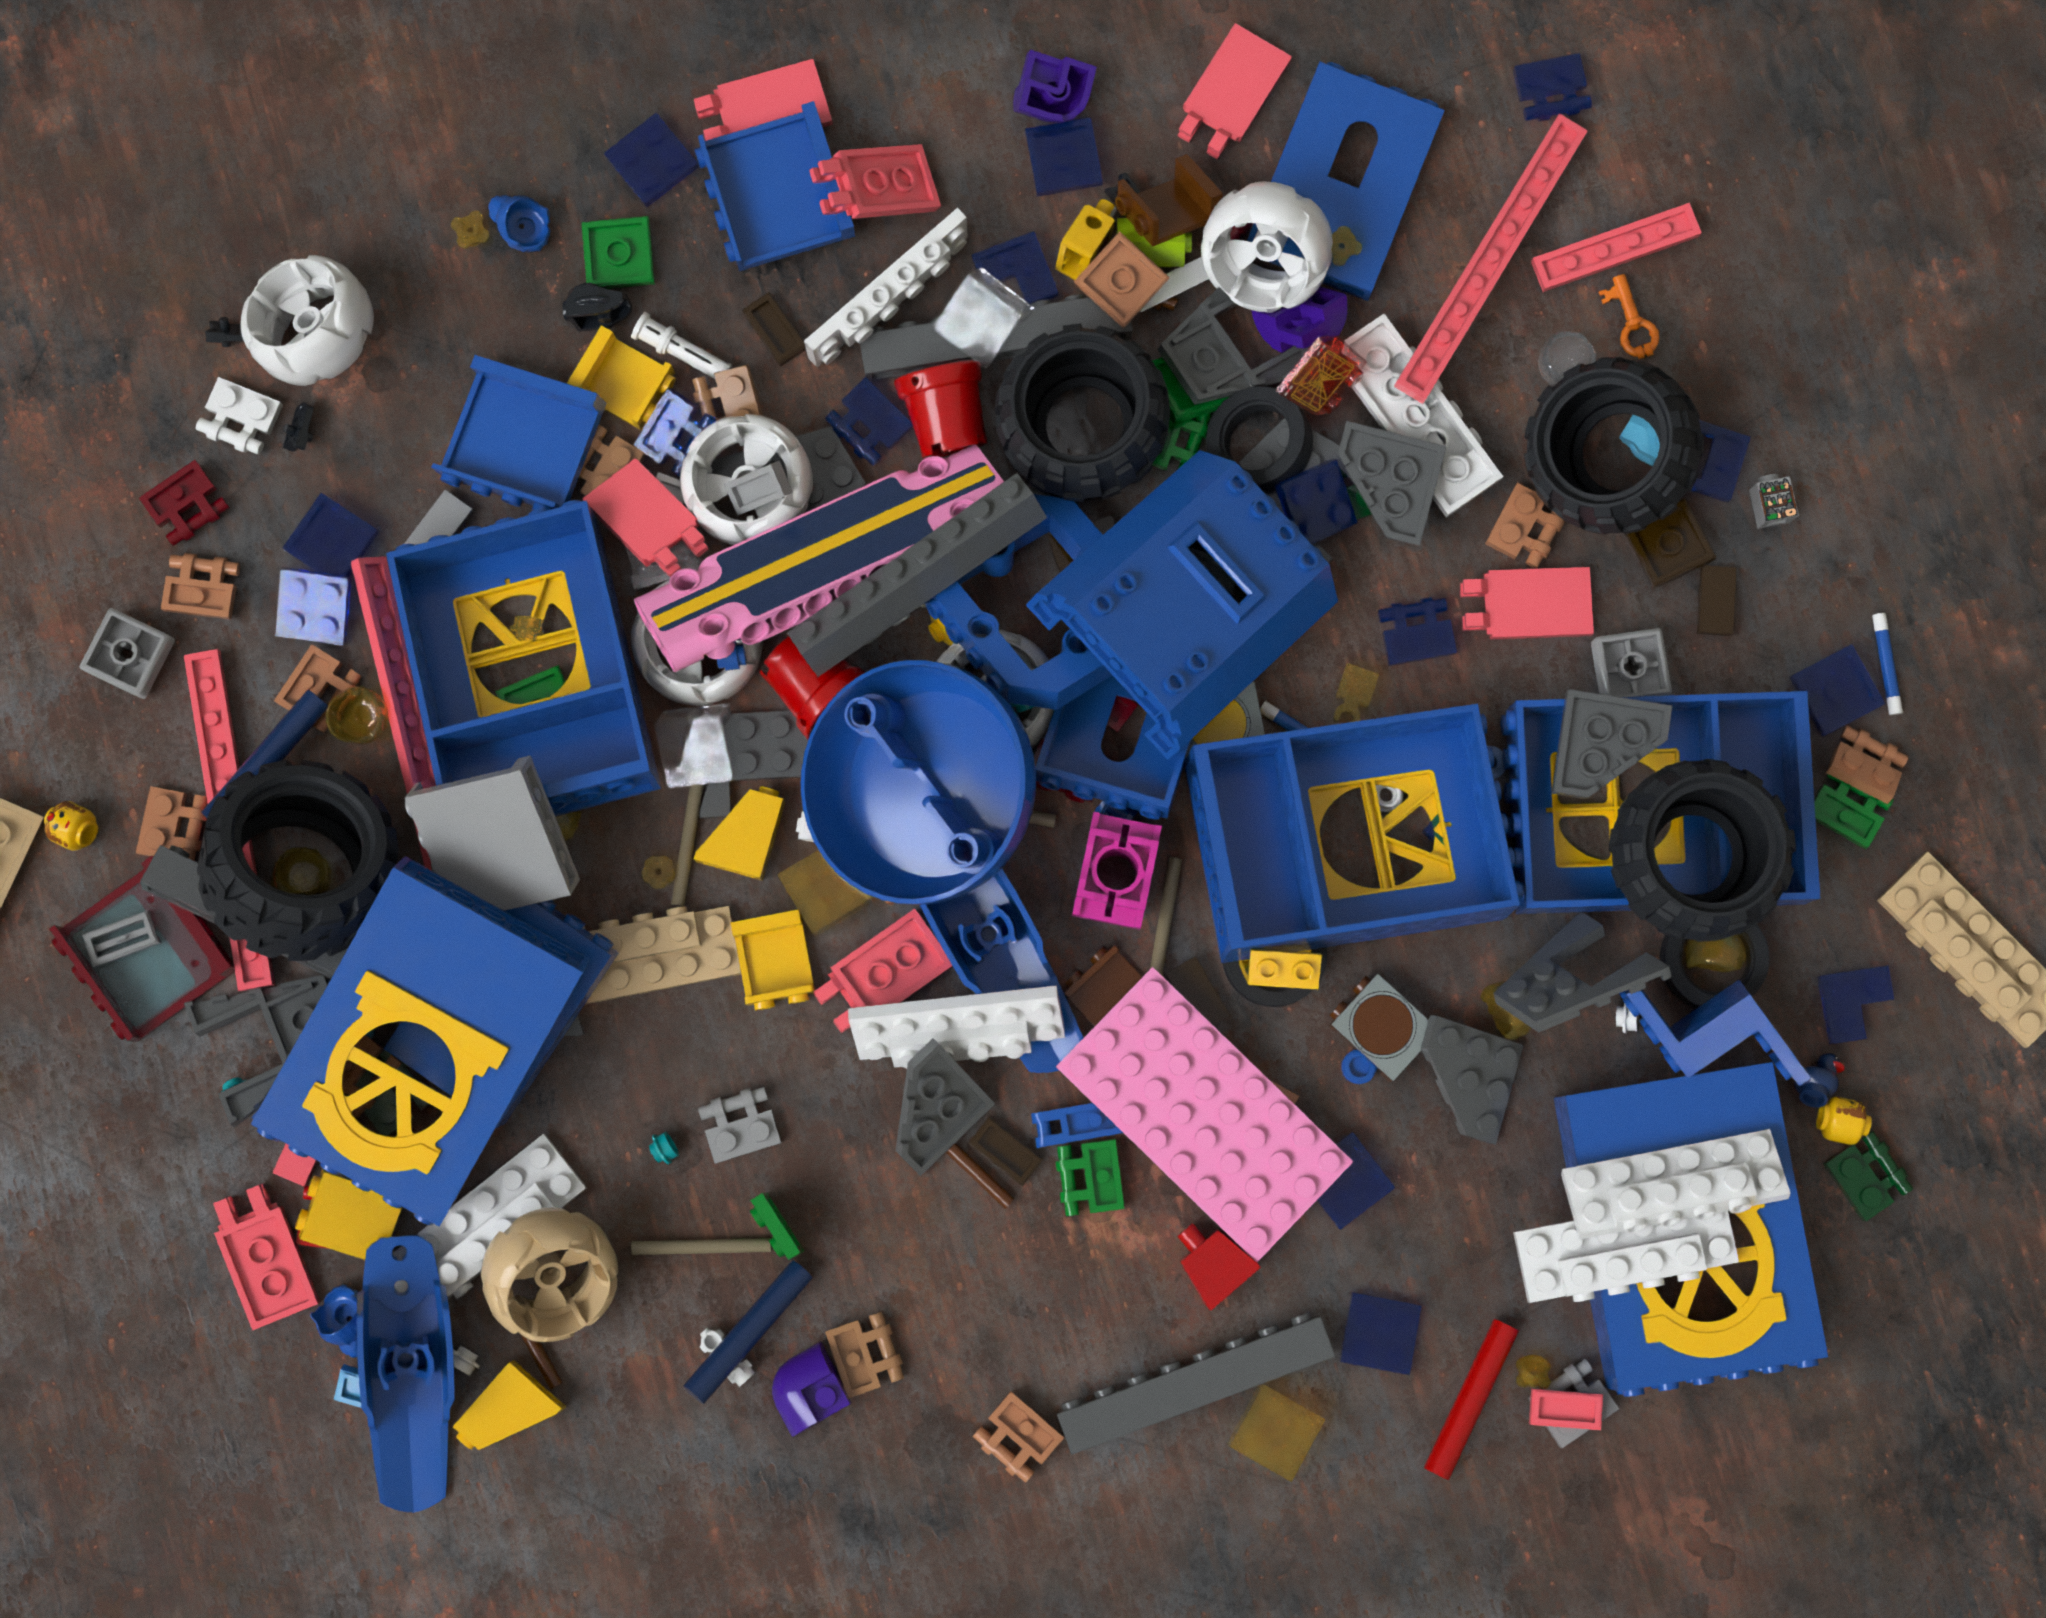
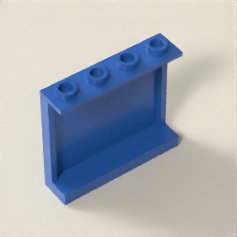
[694,101,855,271]
[431,355,607,511]

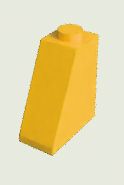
[694,786,785,881]
[453,1360,566,1450]

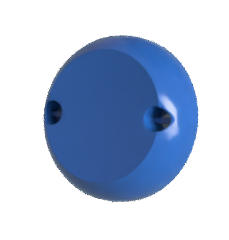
[801,660,1036,905]

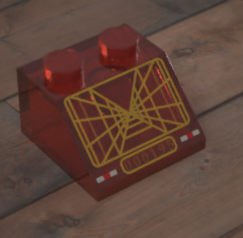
[1275,336,1367,416]

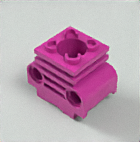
[1072,812,1162,930]

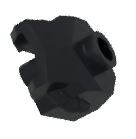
[563,283,632,332]

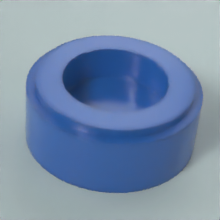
[1341,1050,1377,1084]

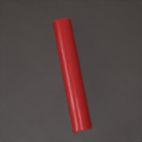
[1424,1319,1519,1481]

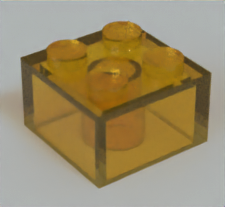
[777,850,874,936]
[1227,1384,1326,1482]

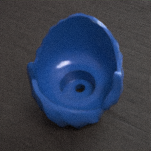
[488,195,551,253]
[310,1284,359,1358]

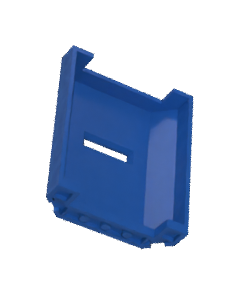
[1026,450,1338,760]

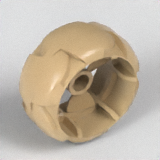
[481,1207,618,1342]

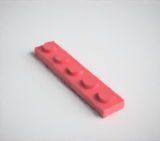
[1531,202,1702,292]

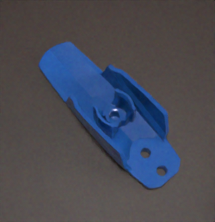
[920,851,1083,1073]
[357,1234,455,1513]

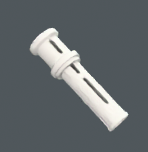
[631,312,732,379]

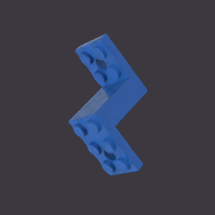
[1619,980,1811,1086]

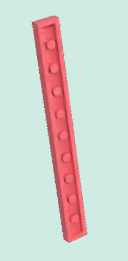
[1394,113,1588,404]
[351,557,436,870]
[184,649,275,992]

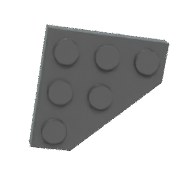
[1338,421,1446,547]
[1551,689,1672,799]
[1421,1015,1523,1145]
[896,1038,995,1176]

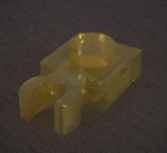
[1333,663,1379,722]

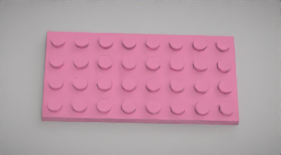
[1056,967,1353,1262]

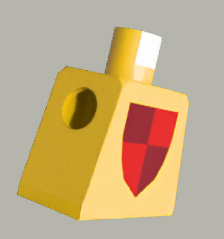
[1055,199,1117,280]

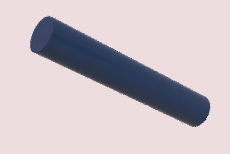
[201,689,330,818]
[683,1260,813,1405]

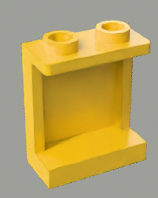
[730,909,815,1011]
[295,1169,401,1260]

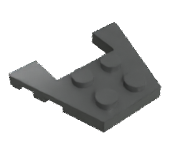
[700,710,808,819]

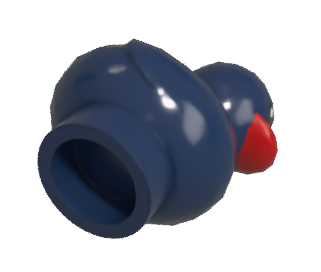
[1793,1053,1845,1107]

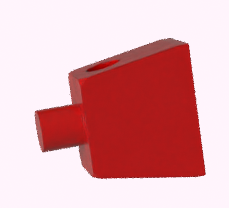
[1177,1223,1261,1311]

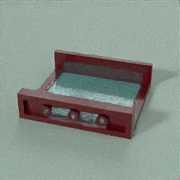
[49,856,235,1042]

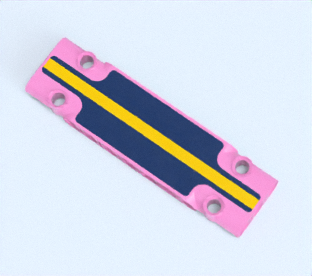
[634,445,1004,672]

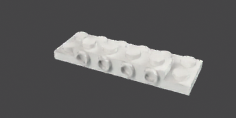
[804,208,968,368]
[1328,314,1503,518]
[848,985,1065,1069]
[1561,1129,1791,1240]
[393,1134,587,1299]
[1513,1211,1739,1303]

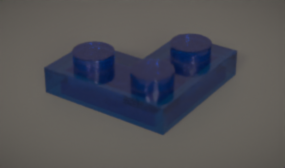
[971,231,1059,307]
[1817,966,1895,1045]

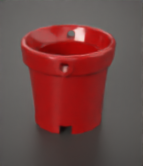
[894,360,988,459]
[760,636,866,740]

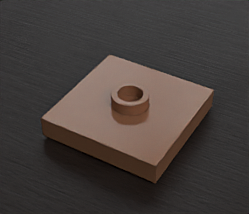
[1074,231,1170,329]

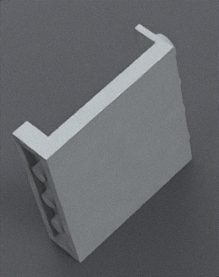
[405,756,580,910]

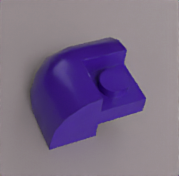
[1013,50,1097,123]
[1251,287,1347,353]
[772,1341,852,1438]

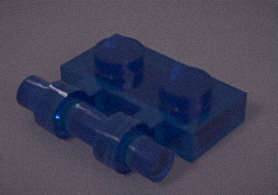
[1513,53,1592,122]
[825,377,913,466]
[634,388,717,477]
[1378,597,1457,666]

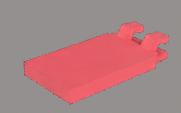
[1178,23,1292,160]
[694,59,833,141]
[809,144,941,219]
[582,458,709,577]
[1460,567,1594,640]
[814,909,953,1033]
[213,1183,320,1331]

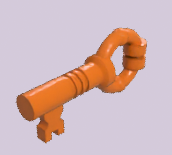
[1599,274,1659,360]

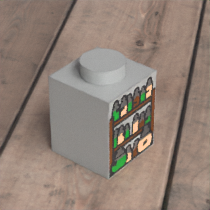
[1749,474,1799,529]

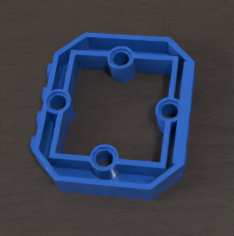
[925,494,1113,710]

